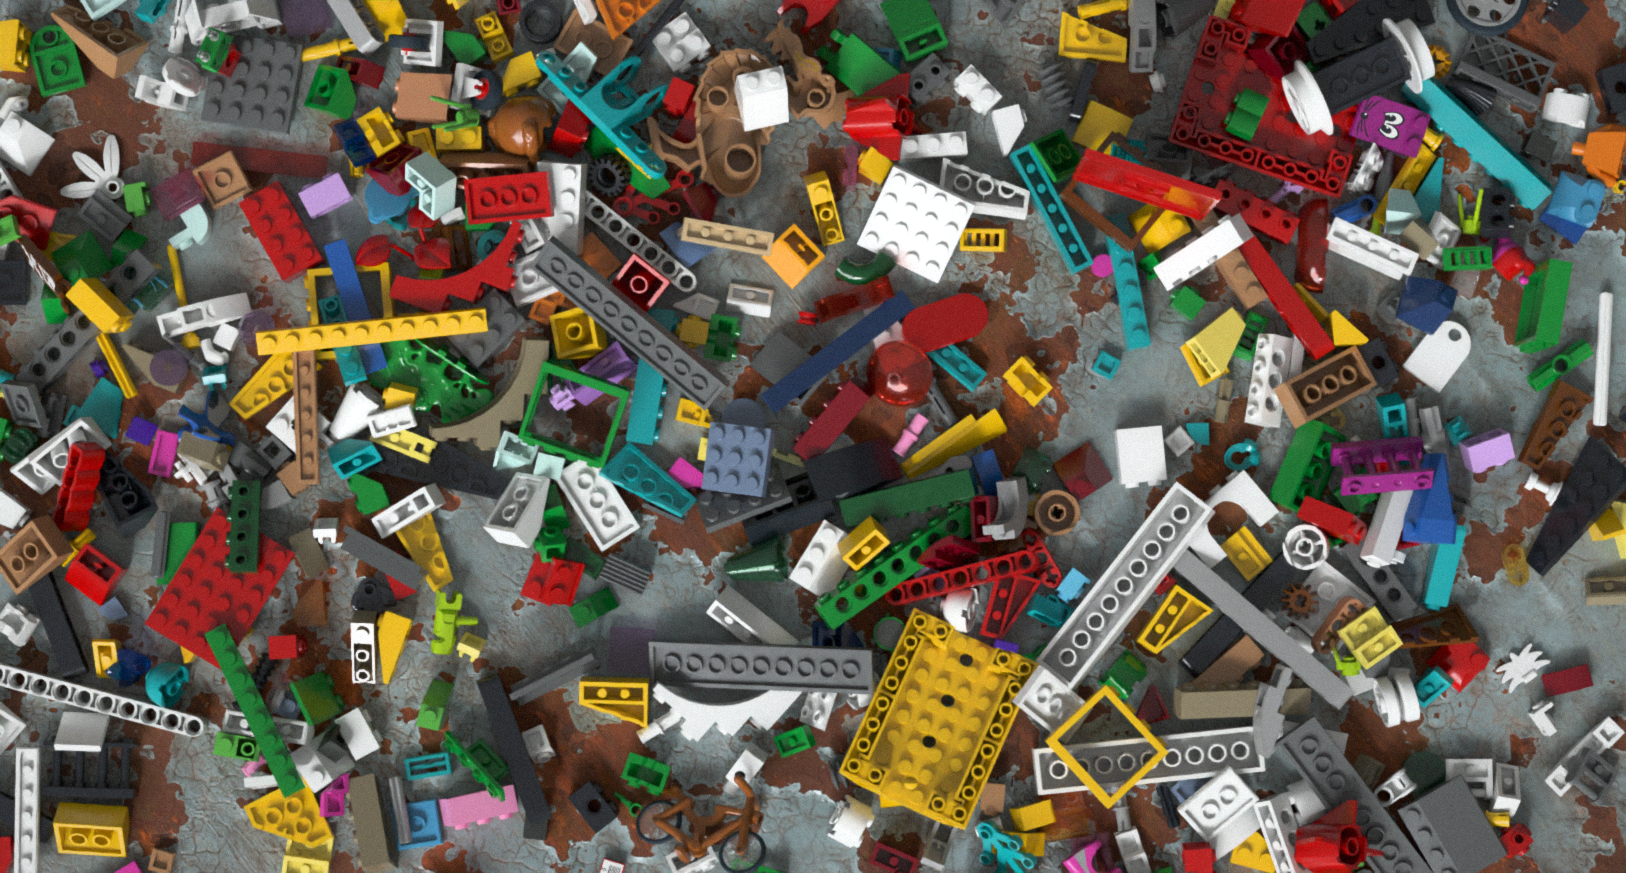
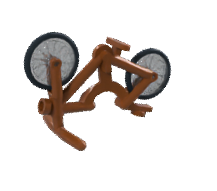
[636,775,766,873]

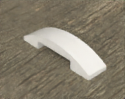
[1544,716,1625,797]
[1200,800,1261,863]

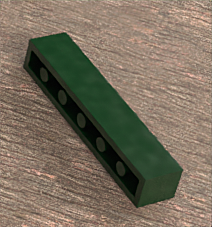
[839,466,979,529]

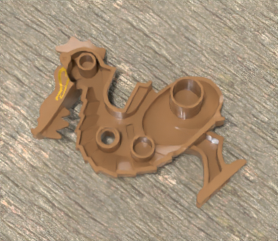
[646,19,854,198]

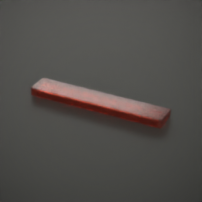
[191,141,328,179]

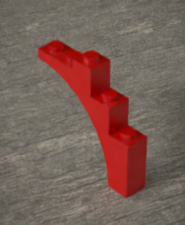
[389,221,526,313]

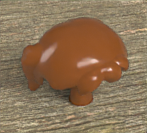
[487,95,556,166]

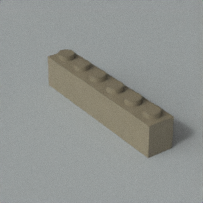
[1173,679,1311,719]

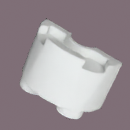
[1541,88,1590,129]
[0,603,41,647]
[1286,779,1327,827]

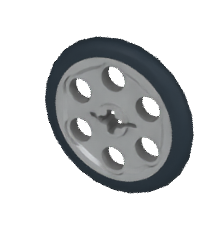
[1446,0,1528,36]

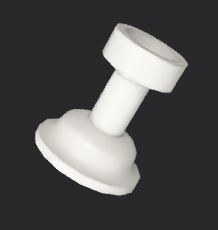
[1524,472,1563,506]

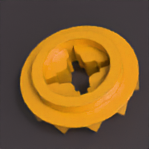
[1428,44,1452,80]

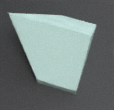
[1384,188,1422,235]
[492,430,539,473]

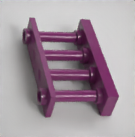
[1330,436,1434,496]

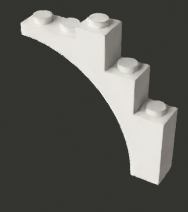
[652,681,802,742]

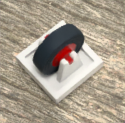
[388,18,444,67]
[450,63,503,117]

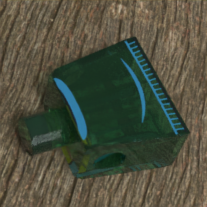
[120,267,175,315]

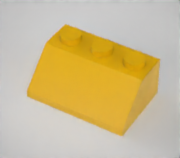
[53,802,130,857]

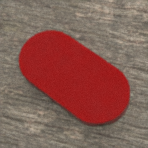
[901,293,988,352]

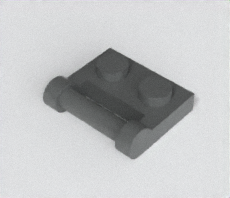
[1565,747,1619,806]

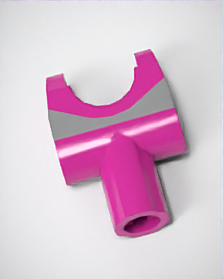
[1063,839,1123,873]

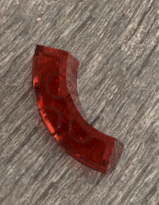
[1294,199,1329,294]

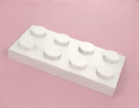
[556,451,640,552]
[1012,665,1093,744]

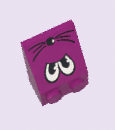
[1349,95,1431,158]

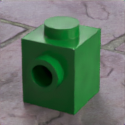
[1168,286,1206,322]

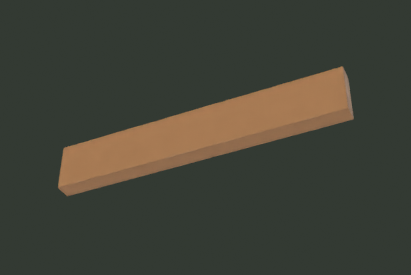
[292,349,321,485]

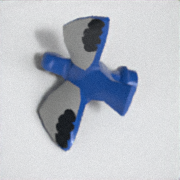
[178,390,235,451]

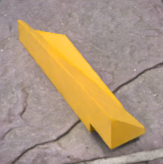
[900,408,1007,479]

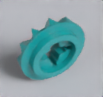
[477,230,506,261]

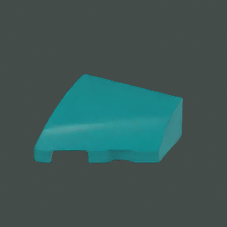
[76,377,124,440]

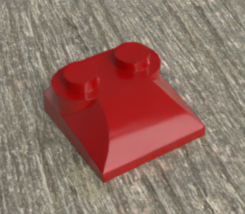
[1425,643,1490,693]

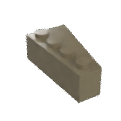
[346,773,398,873]

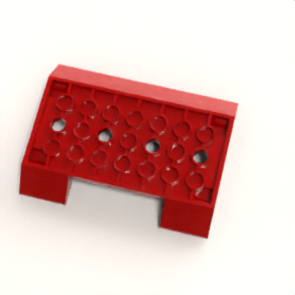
[1168,14,1359,199]

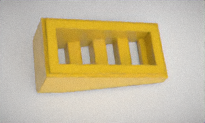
[959,228,1007,252]

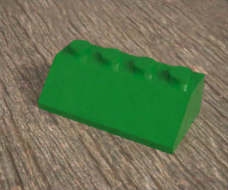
[1268,420,1347,513]

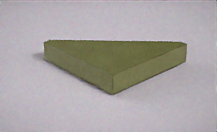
[771,447,806,468]

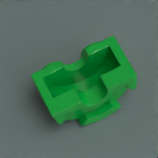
[703,313,742,362]
[1097,649,1148,700]
[621,752,672,796]

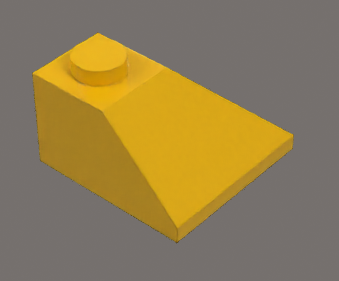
[362,0,407,44]

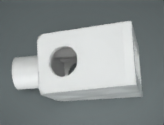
[723,741,769,796]

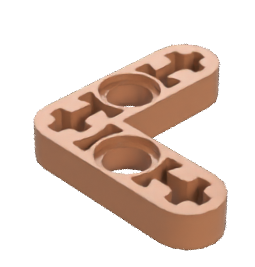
[1311,596,1368,654]

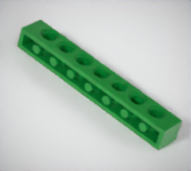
[813,502,971,630]

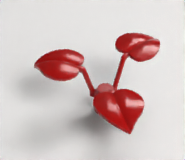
[355,203,451,270]

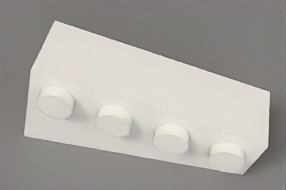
[939,158,1030,220]
[537,161,587,256]
[1153,213,1254,291]

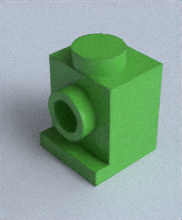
[123,181,152,217]

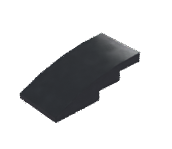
[803,437,903,504]

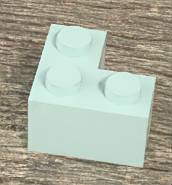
[405,151,457,221]

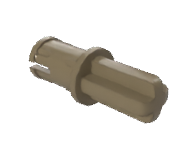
[1213,378,1234,424]

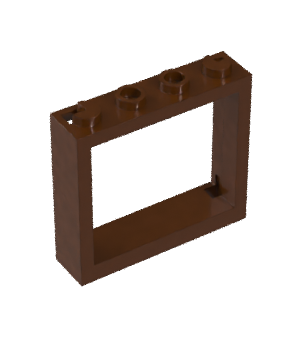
[1059,131,1173,253]

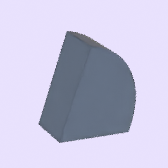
[97,596,130,619]

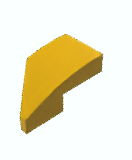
[674,398,714,428]

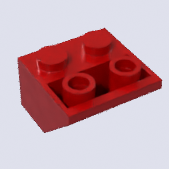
[64,543,129,606]

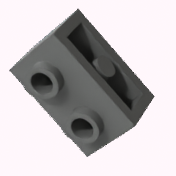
[908,53,951,105]

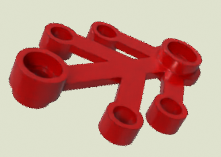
[613,170,694,226]

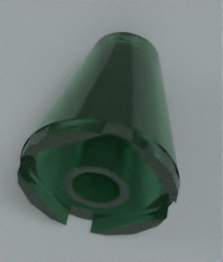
[724,537,789,582]

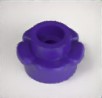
[89,358,109,379]

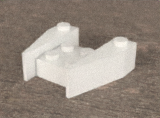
[185,0,283,46]

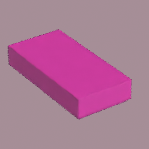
[147,429,180,478]

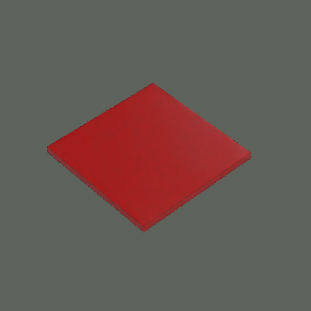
[1072,148,1223,221]

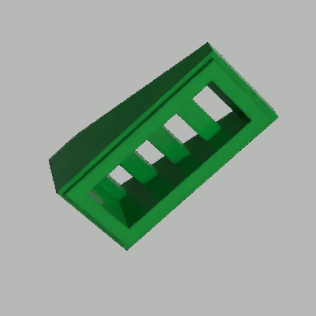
[1442,246,1492,271]
[1232,310,1270,362]

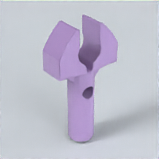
[1268,181,1304,203]

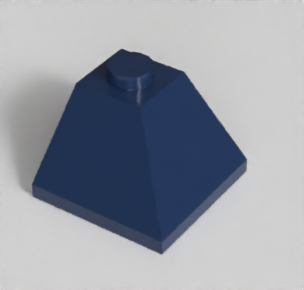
[1395,276,1458,336]
[812,621,864,647]

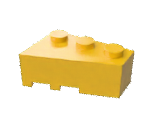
[1135,585,1214,654]
[579,676,650,728]

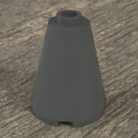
[1155,0,1215,40]

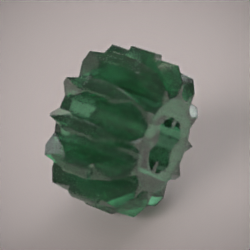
[1,426,39,464]

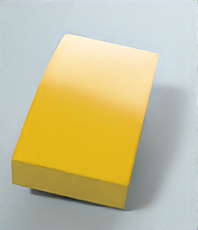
[474,11,515,64]

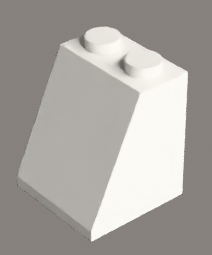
[734,66,789,132]

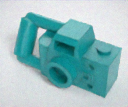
[135,0,171,23]
[1026,594,1075,629]

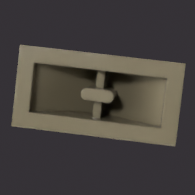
[1398,217,1439,261]

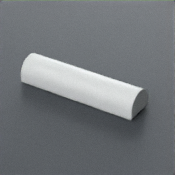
[222,709,314,746]

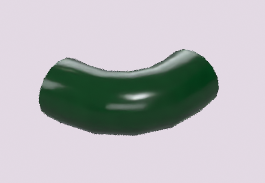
[834,251,897,285]

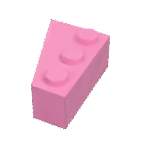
[438,785,519,830]

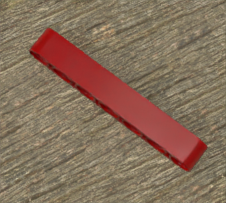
[1237,227,1335,361]
[885,550,1040,605]

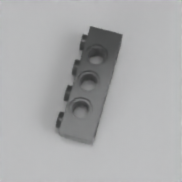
[1338,535,1417,622]

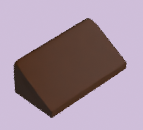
[440,224,473,273]

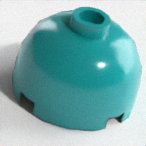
[146,661,189,708]

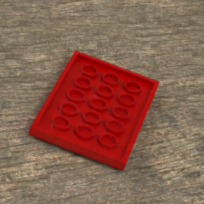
[145,507,296,670]

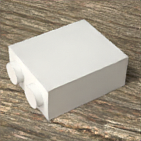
[1114,425,1167,488]

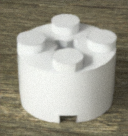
[826,794,875,848]

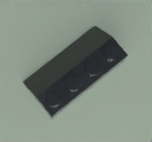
[742,472,836,547]

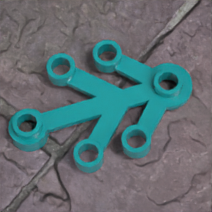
[977,820,1037,873]

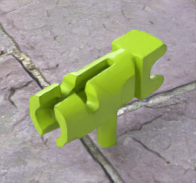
[430,589,478,655]

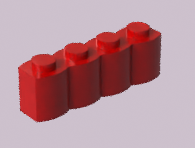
[52,442,106,532]

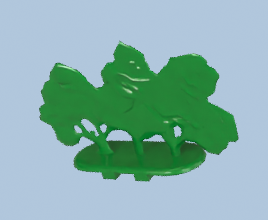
[369,338,494,423]

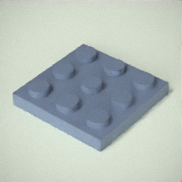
[701,422,775,498]

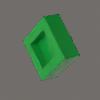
[1137,250,1164,281]

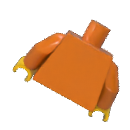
[1572,123,1626,194]

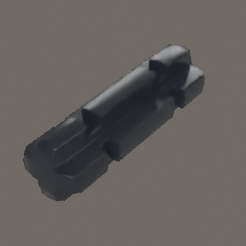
[1156,784,1180,828]

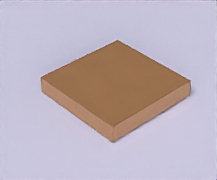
[192,150,254,211]

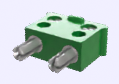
[195,27,233,74]

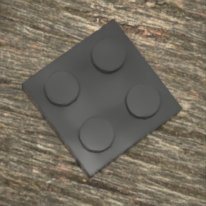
[0,380,48,428]

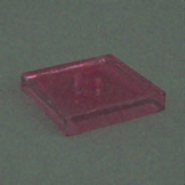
[150,167,206,222]

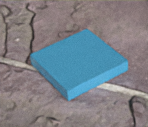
[391,798,443,851]

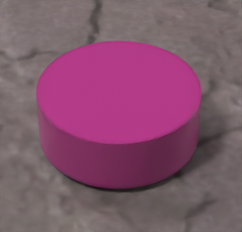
[1091,254,1113,277]

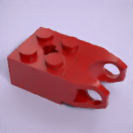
[777,0,842,37]

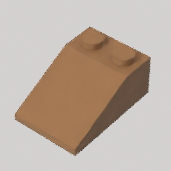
[0,515,74,595]

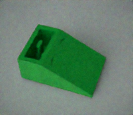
[880,0,948,65]

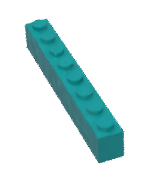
[1400,76,1554,211]

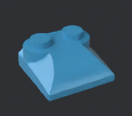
[1546,171,1606,228]

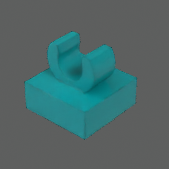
[202,364,229,391]
[1443,415,1473,447]

